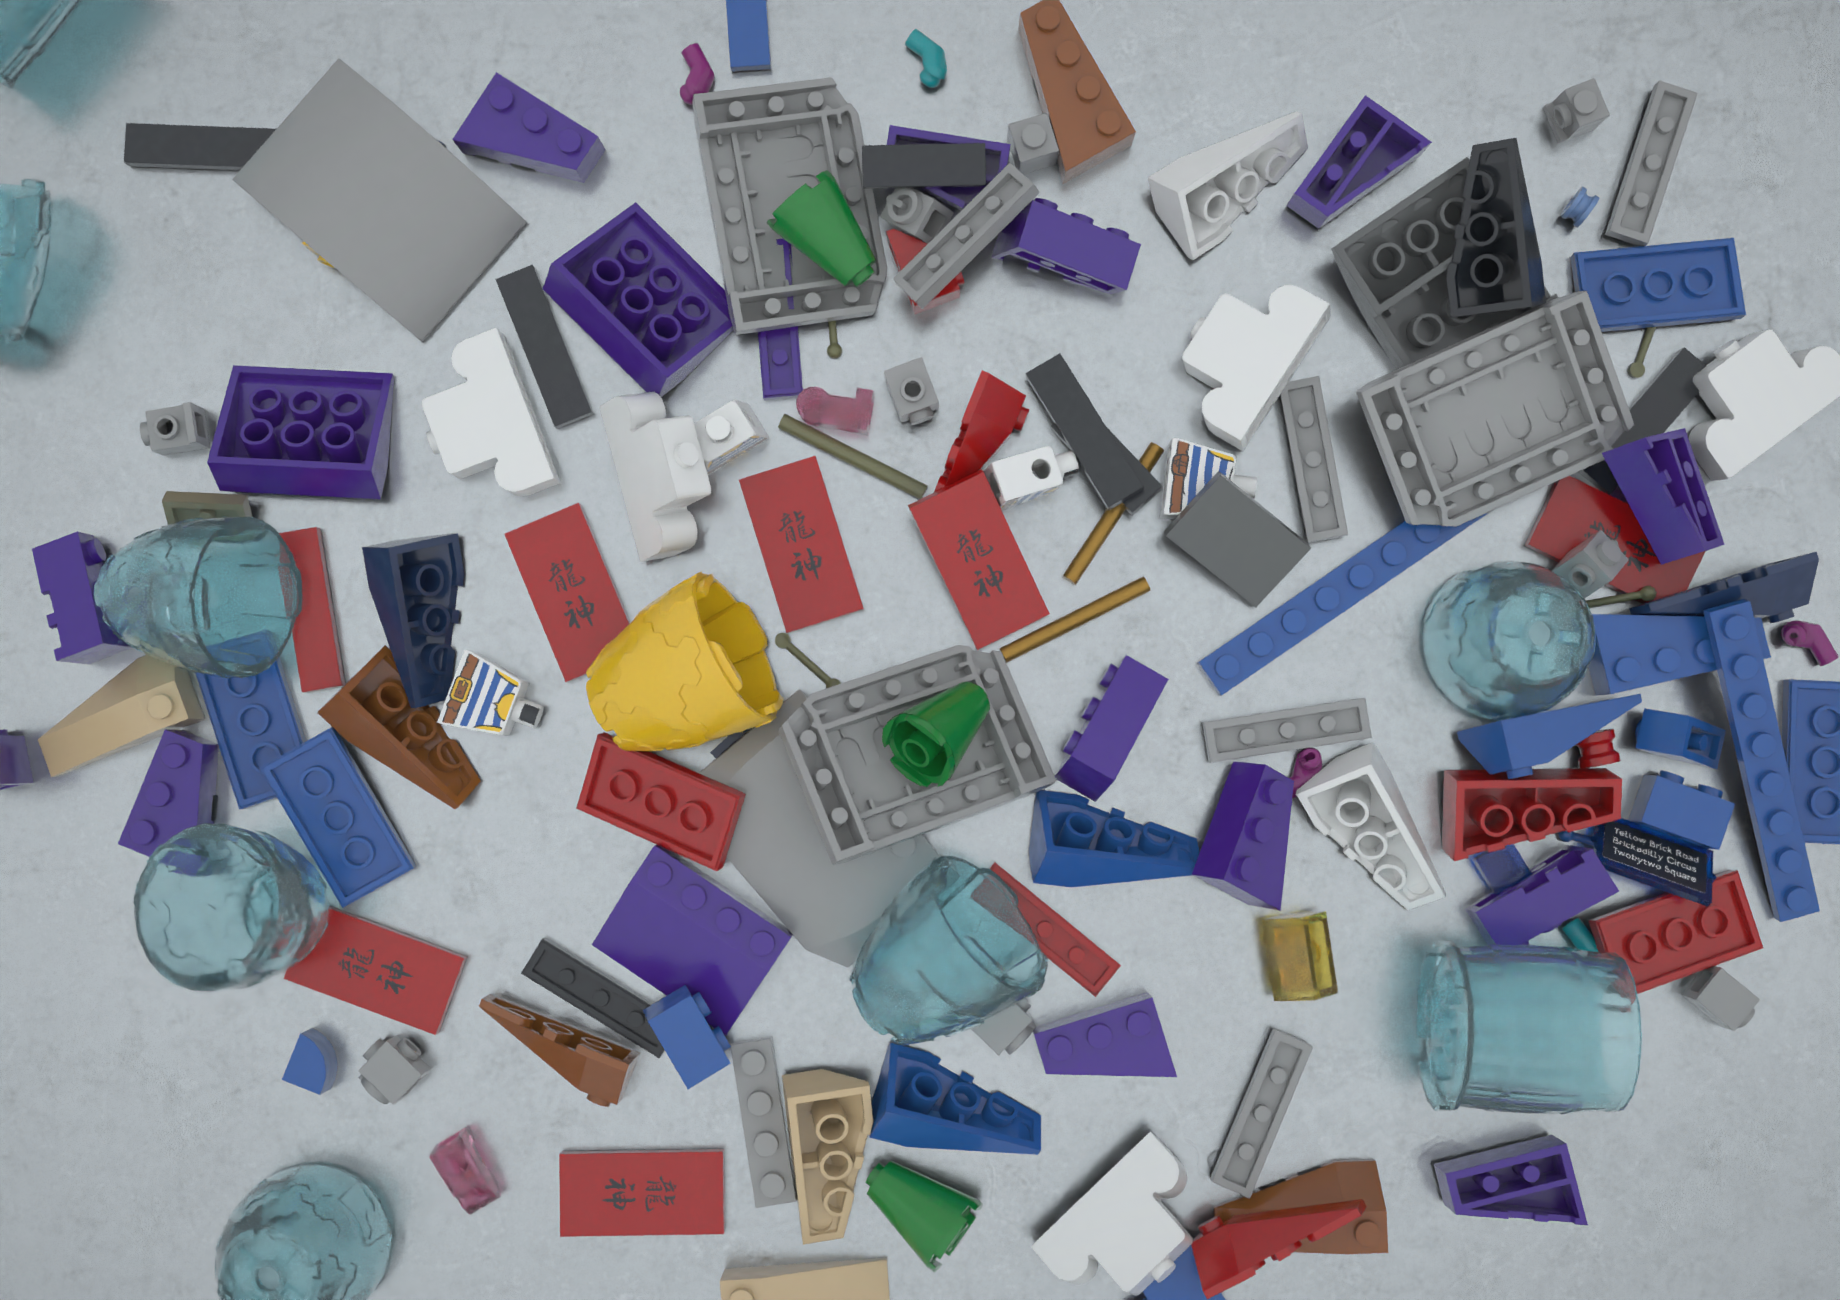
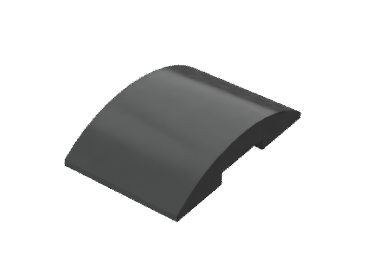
[1331,157,1559,369]

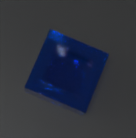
[1472,844,1532,895]

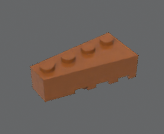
[1018,0,1136,184]

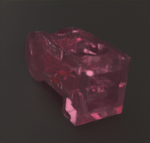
[796,387,875,435]
[429,1126,501,1215]

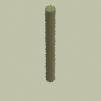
[778,414,928,499]

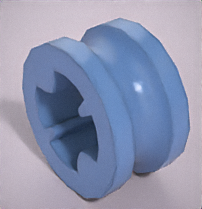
[1560,186,1600,228]

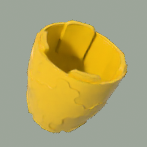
[586,571,784,751]

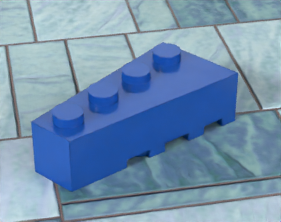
[1577,614,1771,695]

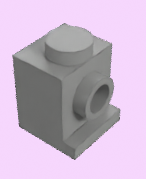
[1543,78,1610,144]
[140,402,210,455]

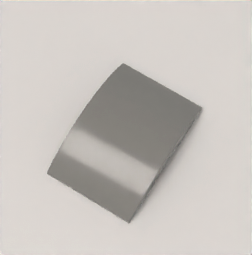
[232,58,527,342]

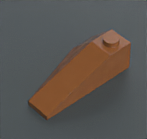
[317,645,481,809]
[479,994,640,1107]
[1213,1159,1388,1254]

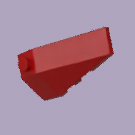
[934,370,1030,492]
[1191,1199,1367,1299]

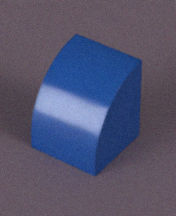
[282,1028,337,1095]

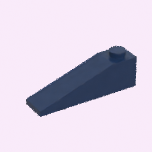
[362,533,464,708]
[1629,552,1819,624]

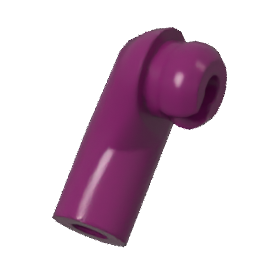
[680,43,714,105]
[1781,620,1839,666]
[1289,747,1322,799]

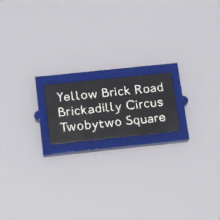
[1590,818,1717,907]

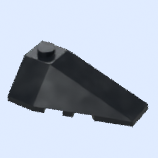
[1446,138,1546,318]

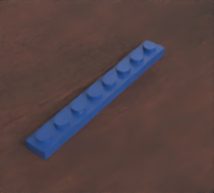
[1197,513,1488,696]
[1703,599,1820,922]

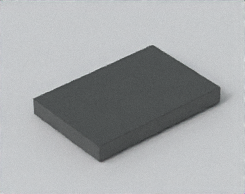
[1164,471,1311,608]

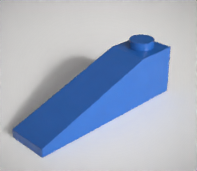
[1457,694,1642,779]
[1029,790,1200,887]
[869,1043,1041,1155]

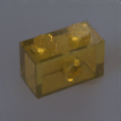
[1262,911,1338,1001]

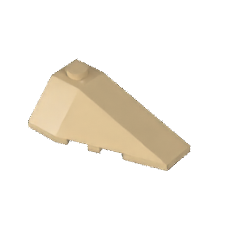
[38,644,205,777]
[782,1069,873,1245]
[720,1258,890,1300]

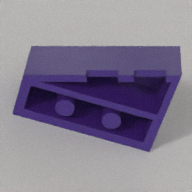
[991,198,1141,295]
[1602,428,1725,565]
[32,531,134,664]
[1055,655,1169,802]
[1033,992,1177,1077]

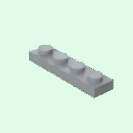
[1605,80,1698,246]
[893,163,1040,309]
[1280,376,1348,543]
[1202,698,1372,763]
[1210,1028,1313,1199]
[730,1036,797,1208]

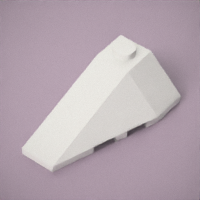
[1148,111,1308,260]
[1296,742,1446,911]

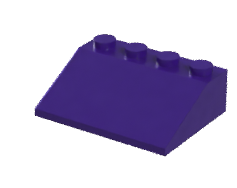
[543,202,734,397]
[207,365,394,499]
[592,845,793,1036]

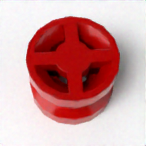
[1576,729,1621,769]

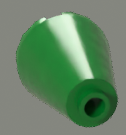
[767,170,876,287]
[882,682,990,787]
[865,1161,983,1273]

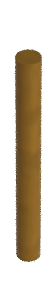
[1063,442,1164,585]
[999,576,1151,663]

